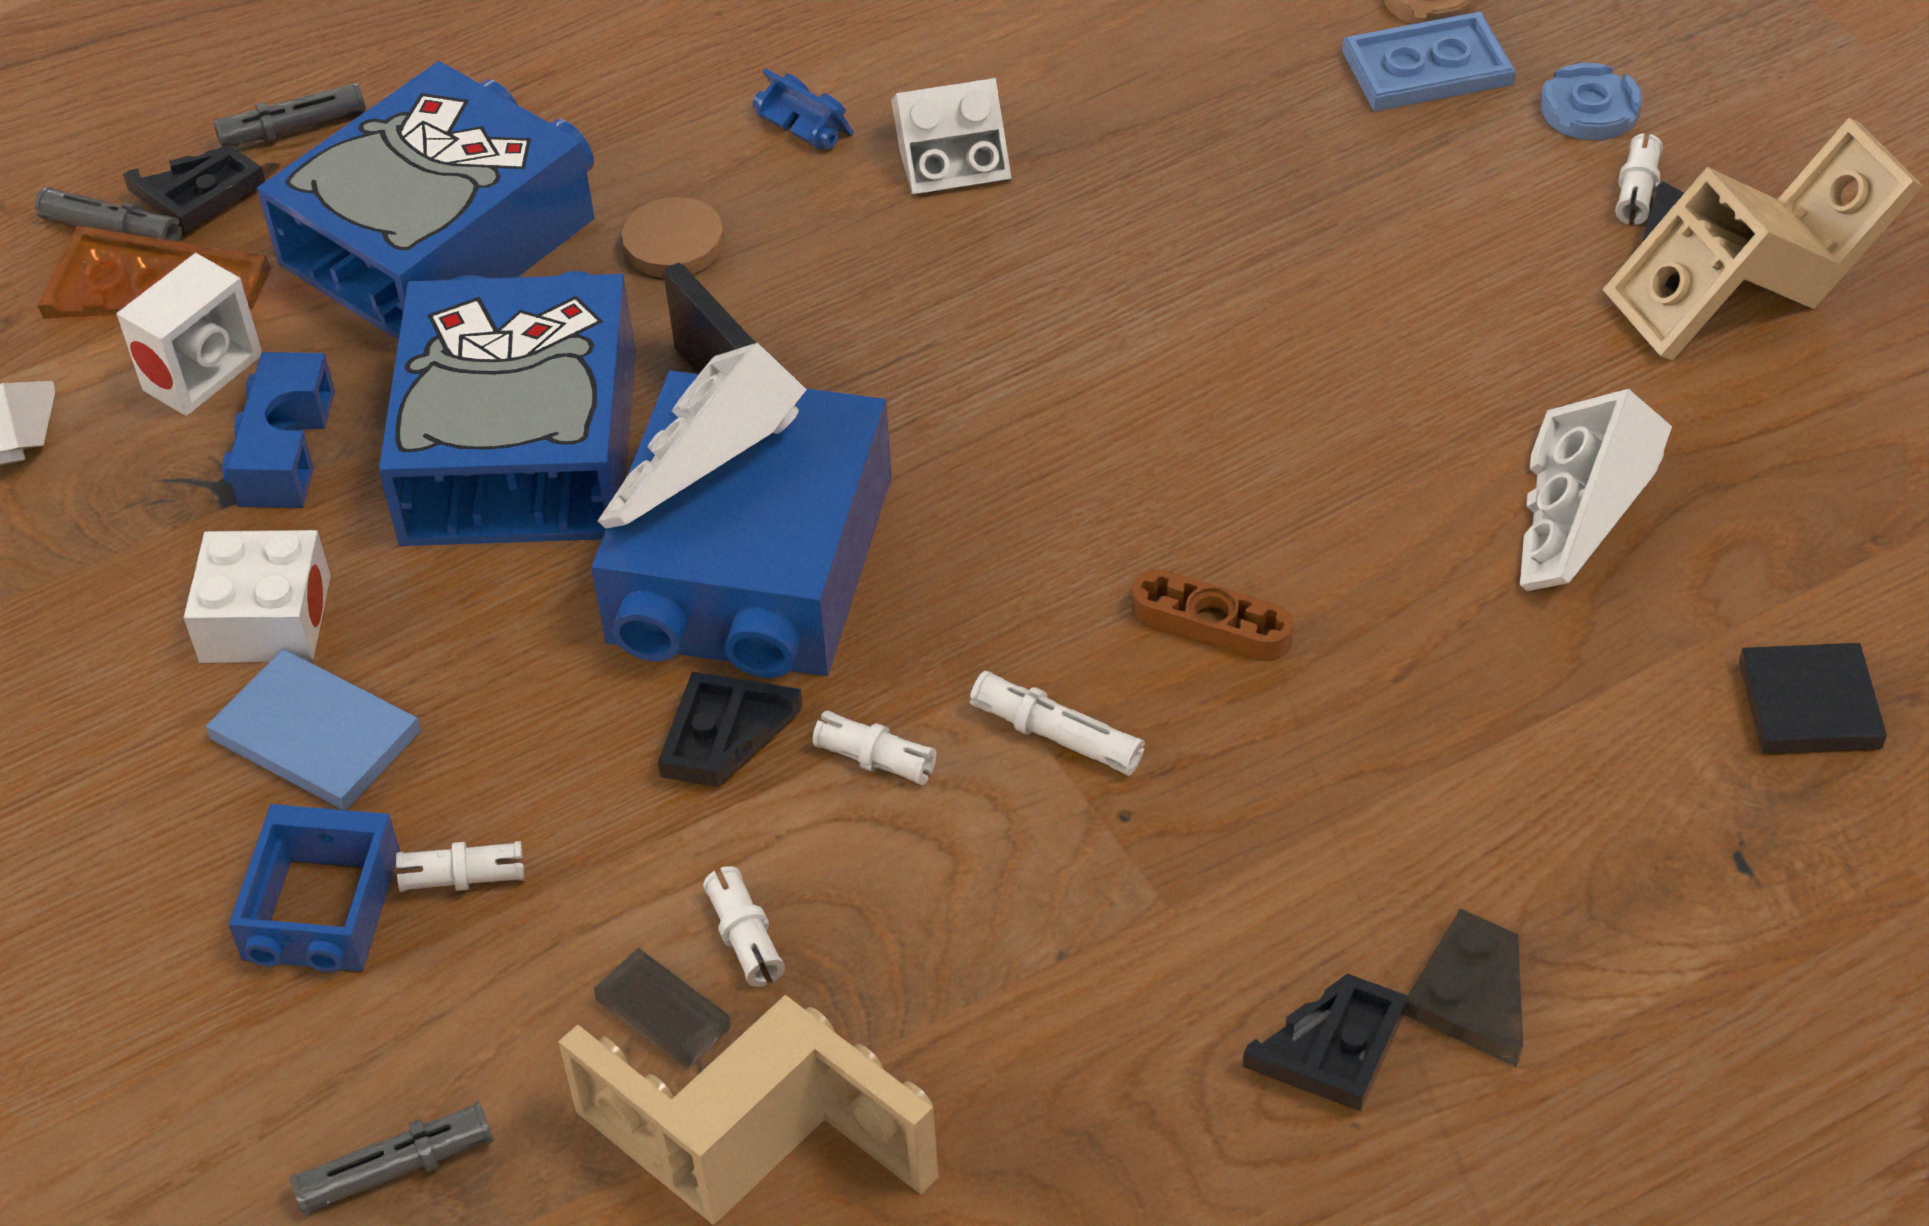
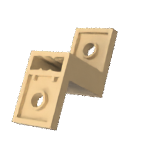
[1602,117,1924,361]
[558,995,939,1225]

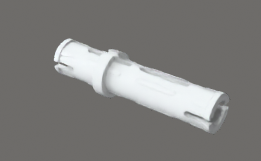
[970,670,1145,776]

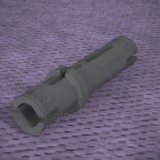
[213,82,366,148]
[35,187,182,250]
[289,1101,494,1216]

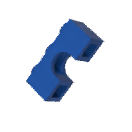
[222,352,335,508]

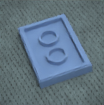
[1342,12,1516,111]
[206,649,421,810]

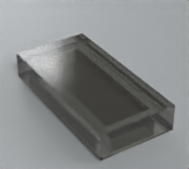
[593,948,731,1069]

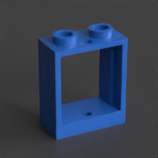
[229,804,400,972]

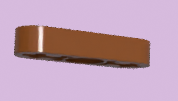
[1132,570,1293,661]

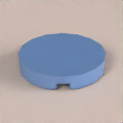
[1541,63,1642,140]

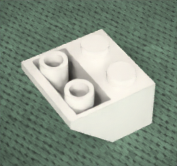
[891,78,1012,195]

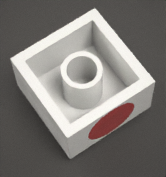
[116,253,262,416]
[184,530,331,663]

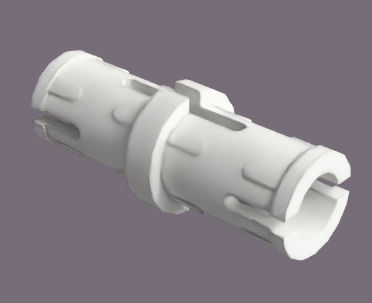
[1615,134,1663,225]
[813,710,937,785]
[396,841,524,892]
[703,866,785,987]

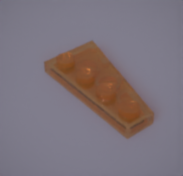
[37,226,271,318]

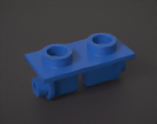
[753,68,854,149]

